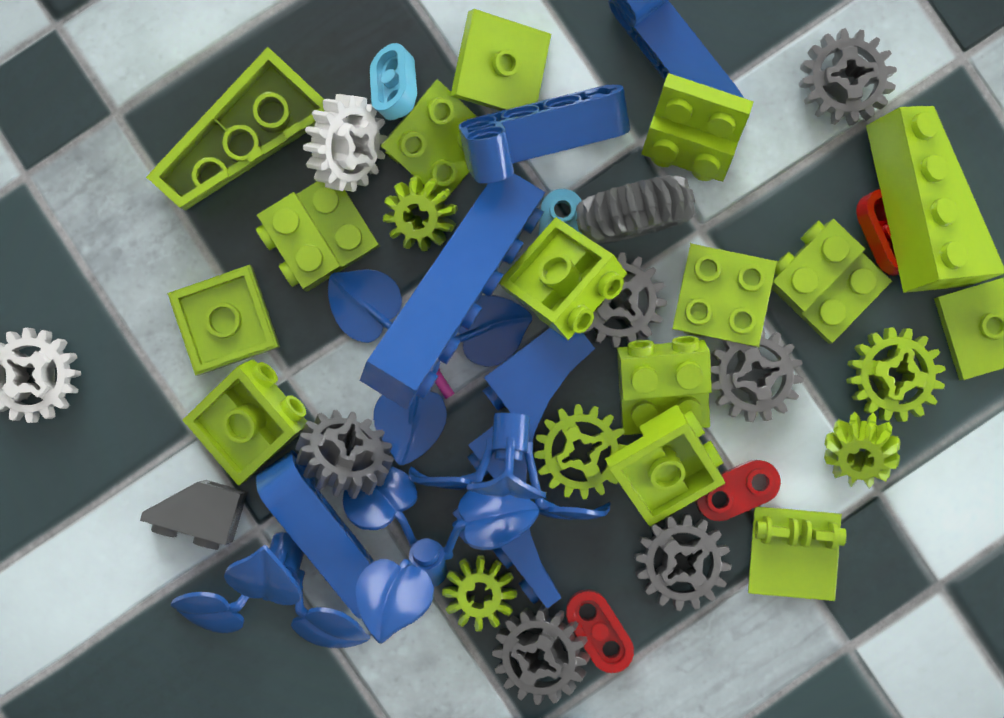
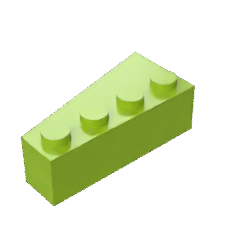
[146,47,324,211]
[866,106,1004,293]

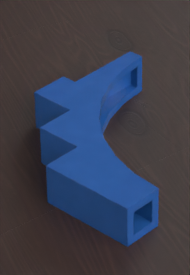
[452,327,595,609]

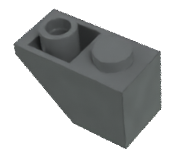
[140,480,248,550]

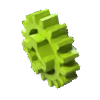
[846,327,946,422]
[533,404,627,499]

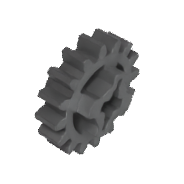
[799,28,897,126]
[583,252,667,348]
[711,328,804,422]
[295,410,394,499]
[634,514,731,611]
[492,606,590,705]

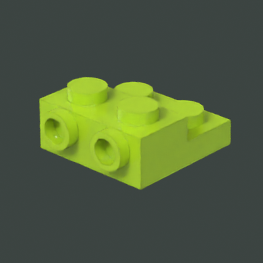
[641,73,754,182]
[256,181,380,292]
[499,217,627,340]
[771,219,892,344]
[617,336,712,435]
[182,359,307,486]
[605,404,726,527]

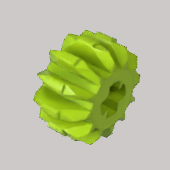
[383,176,458,251]
[824,412,901,489]
[442,555,517,631]

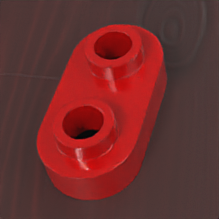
[856,189,899,276]
[695,460,781,521]
[566,589,634,673]

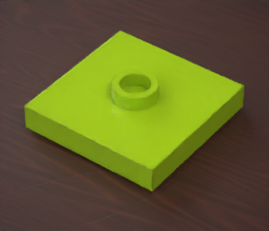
[451,9,551,111]
[167,265,280,376]
[934,277,1004,380]

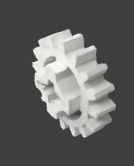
[303,94,387,192]
[0,328,81,423]

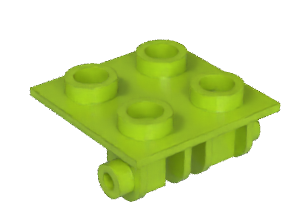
[381,79,477,201]
[672,243,777,347]
[748,507,846,601]

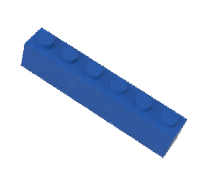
[359,173,545,409]

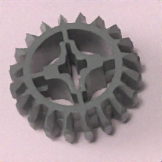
[576,175,696,245]

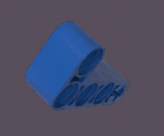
[608,0,744,98]
[459,85,630,183]
[256,450,375,619]

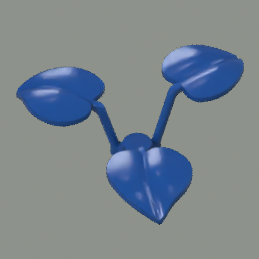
[328,269,532,465]
[409,413,611,520]
[342,467,540,644]
[170,532,371,648]

